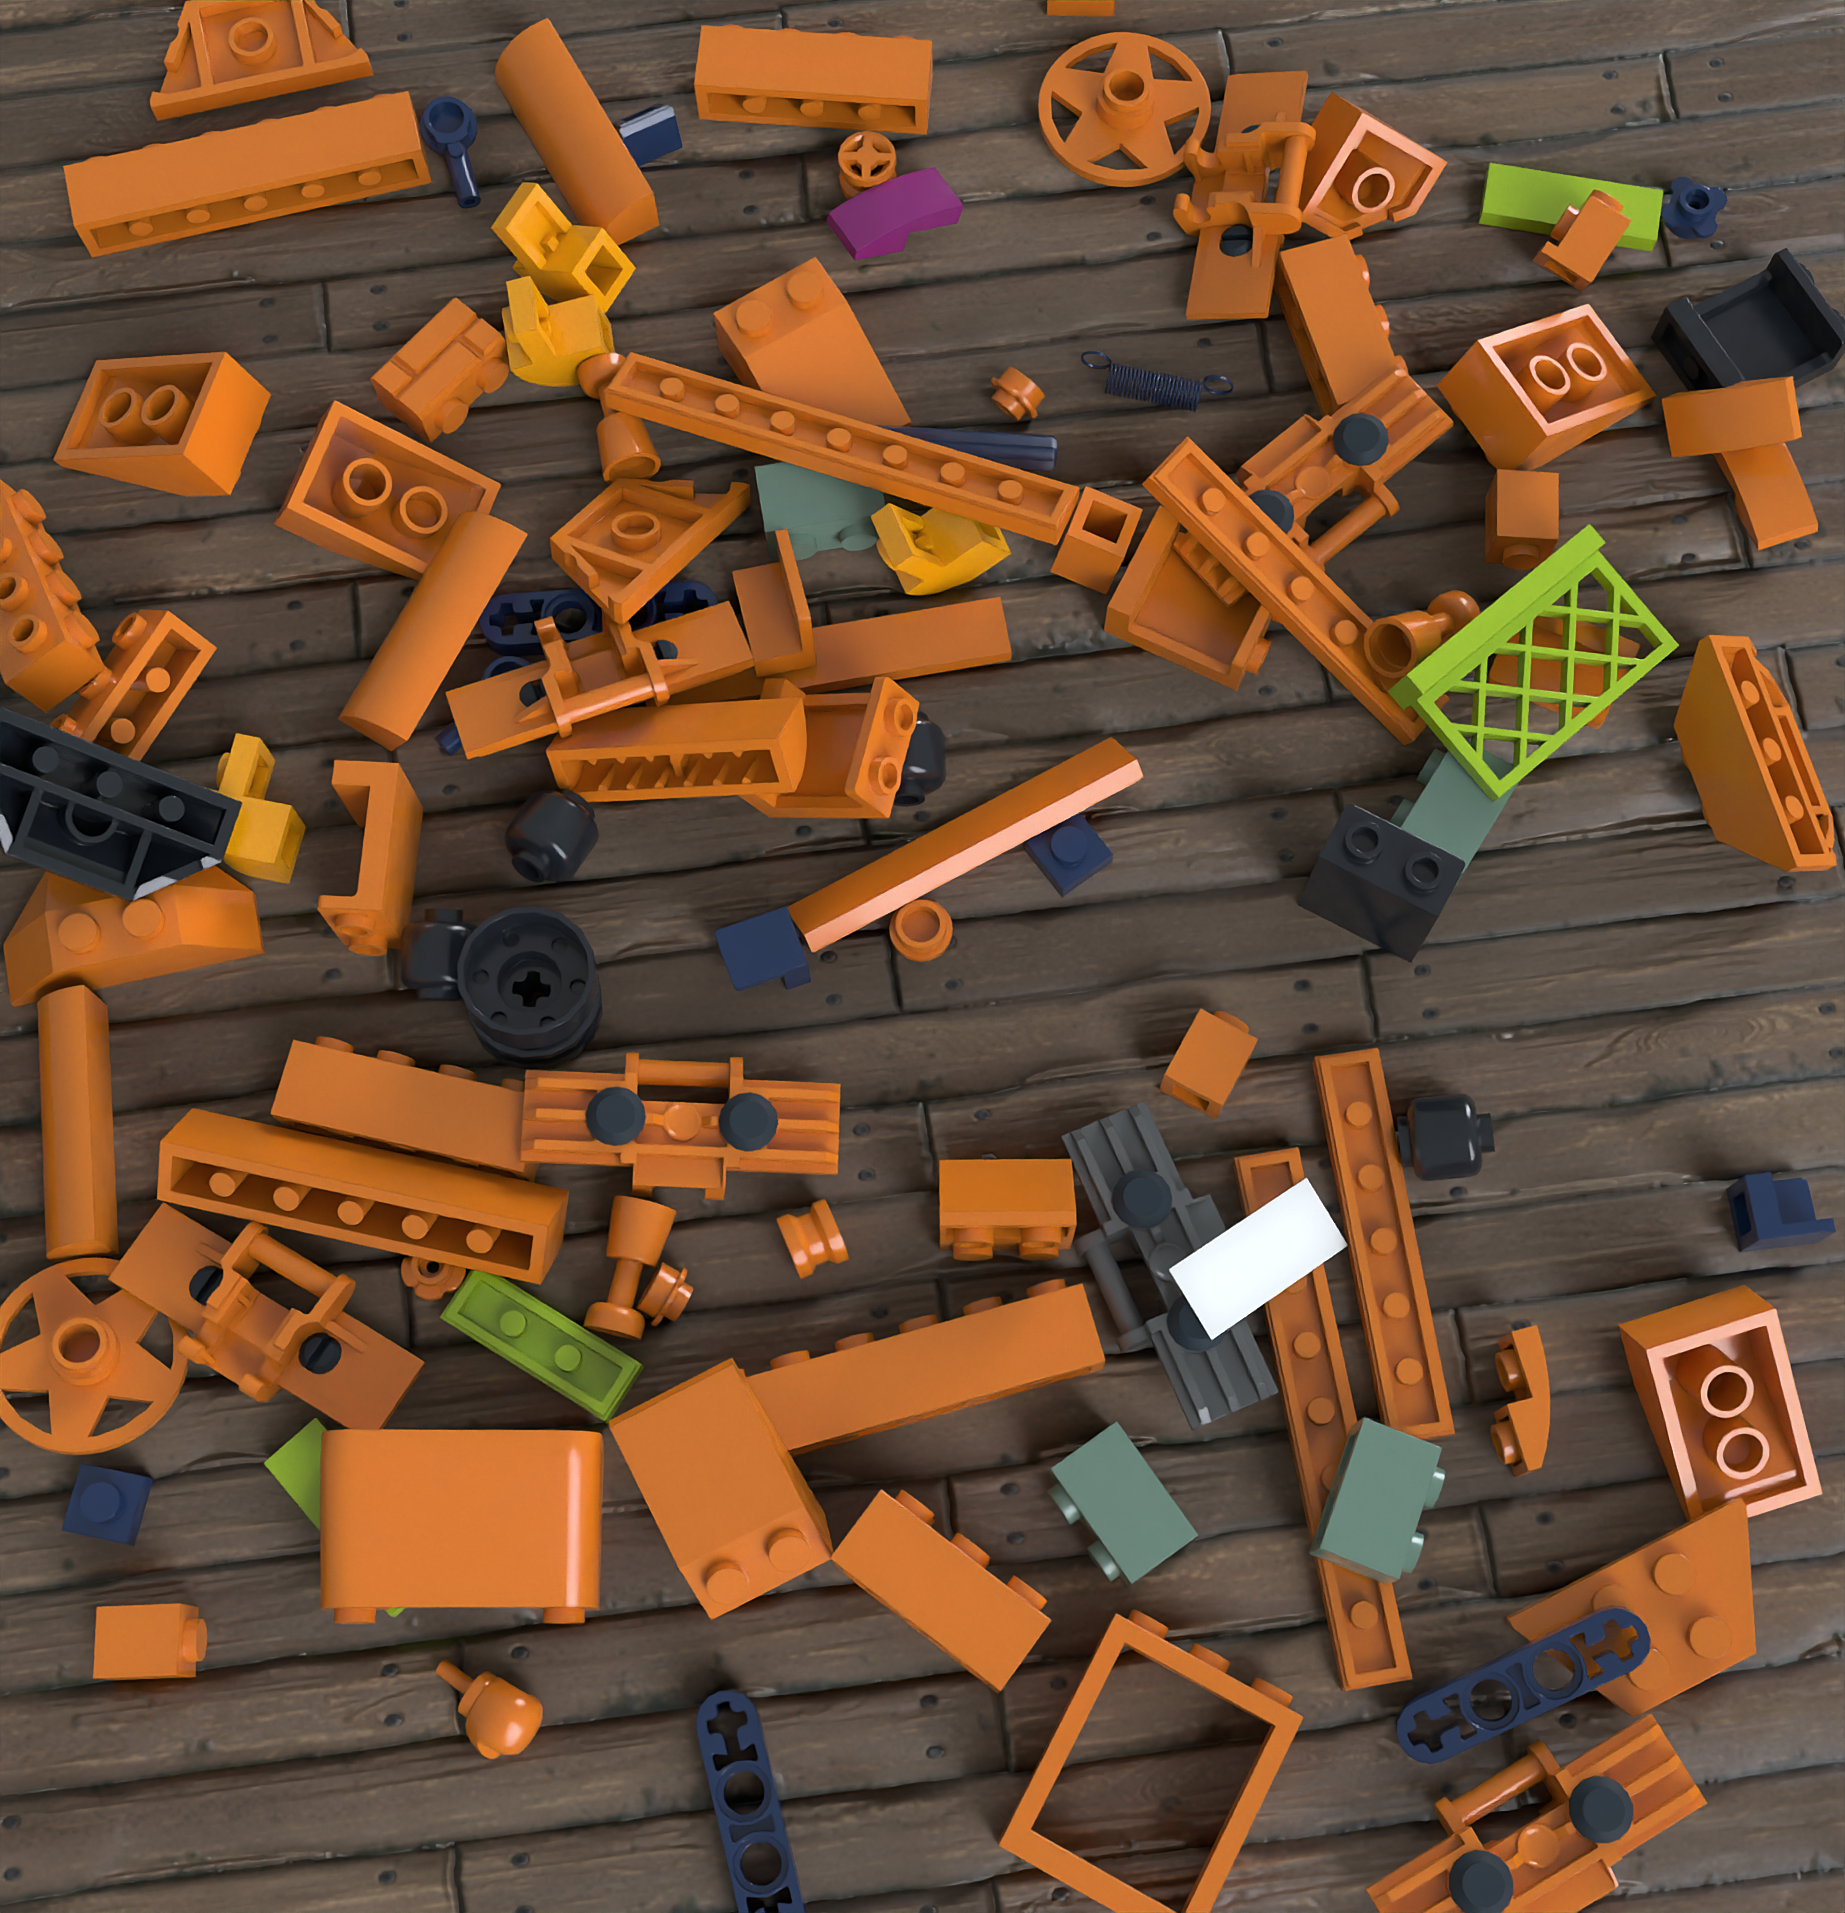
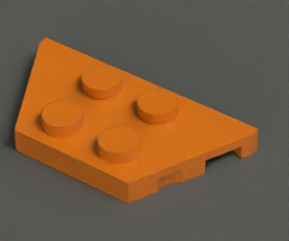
[150,0,374,121]
[550,478,751,625]
[1505,1498,1756,1717]

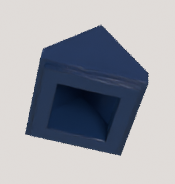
[612,103,683,167]

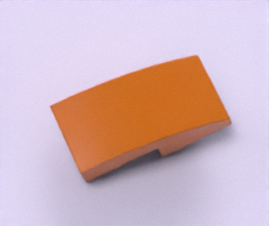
[1662,376,1802,458]
[1713,442,1818,550]
[1490,1325,1550,1478]

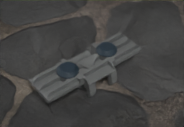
[1061,1101,1279,1431]

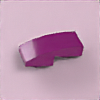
[826,167,963,261]

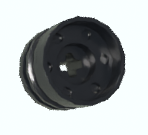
[457,906,603,1070]

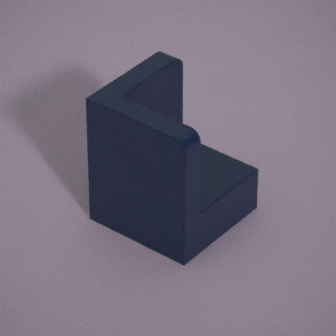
[714,906,811,991]
[1726,1172,1836,1252]

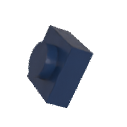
[1024,812,1113,897]
[62,1463,153,1546]

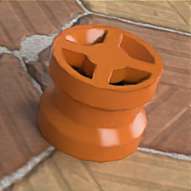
[838,131,897,200]
[776,1198,849,1280]

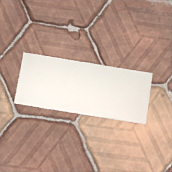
[1169,1178,1348,1340]

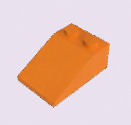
[713,257,912,427]
[1437,304,1657,471]
[53,352,271,497]
[274,400,501,581]
[1618,1285,1823,1522]
[609,1358,834,1620]

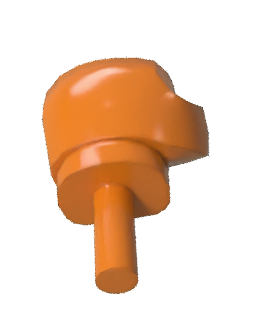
[436,1659,543,1759]

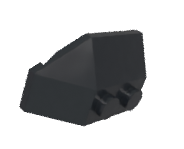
[0,706,242,902]

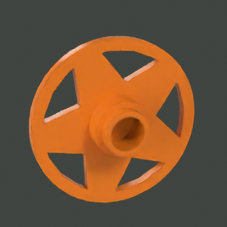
[1038,32,1211,187]
[0,1257,189,1455]

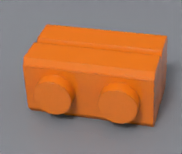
[370,297,510,444]

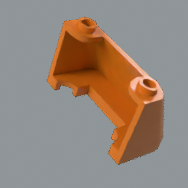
[320,1429,604,1624]

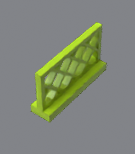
[1387,524,1679,802]

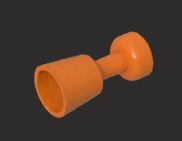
[577,353,661,484]
[1364,590,1481,679]
[583,1196,677,1341]

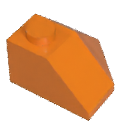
[1298,91,1448,240]

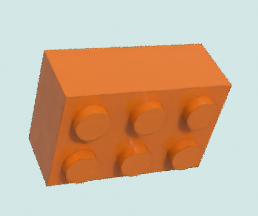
[830,1489,1051,1694]

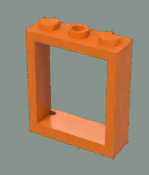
[997,1609,1303,1913]

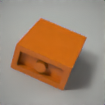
[1104,505,1282,691]
[738,677,920,818]
[317,760,423,956]

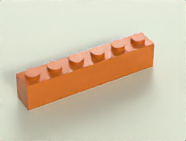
[63,91,432,258]
[157,1108,569,1285]
[739,1279,1106,1457]

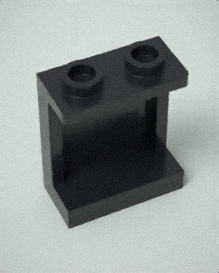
[1650,248,1845,392]
[1298,804,1465,963]

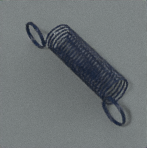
[1081,351,1234,412]

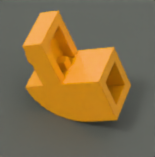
[491,182,636,313]
[502,276,615,387]
[870,503,1012,596]
[210,733,306,884]

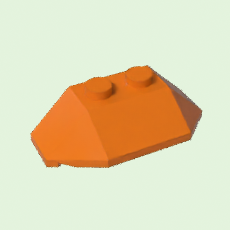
[1673,635,1837,872]
[3,865,265,1007]

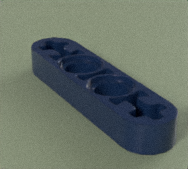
[479,581,718,657]
[1396,1605,1651,1764]
[696,1690,807,1913]

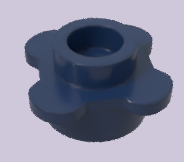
[1660,177,1727,239]

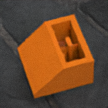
[939,1159,1077,1261]

